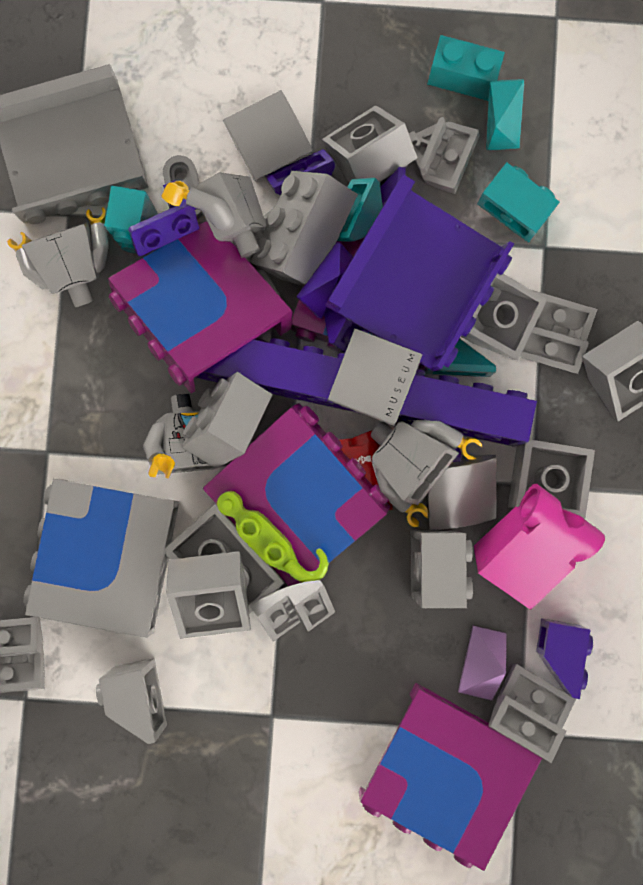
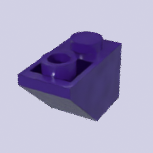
[536,618,593,699]

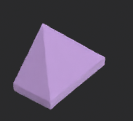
[458,625,506,700]

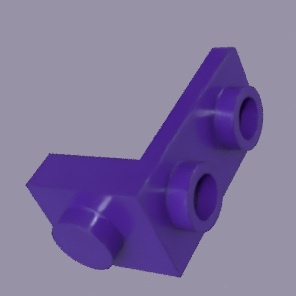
[128,180,199,256]

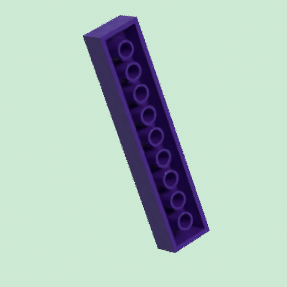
[194,338,537,447]

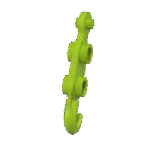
[217,491,329,583]

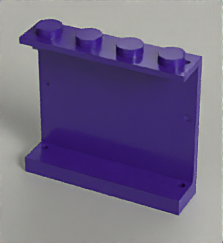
[325,174,514,371]

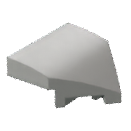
[409,117,480,194]

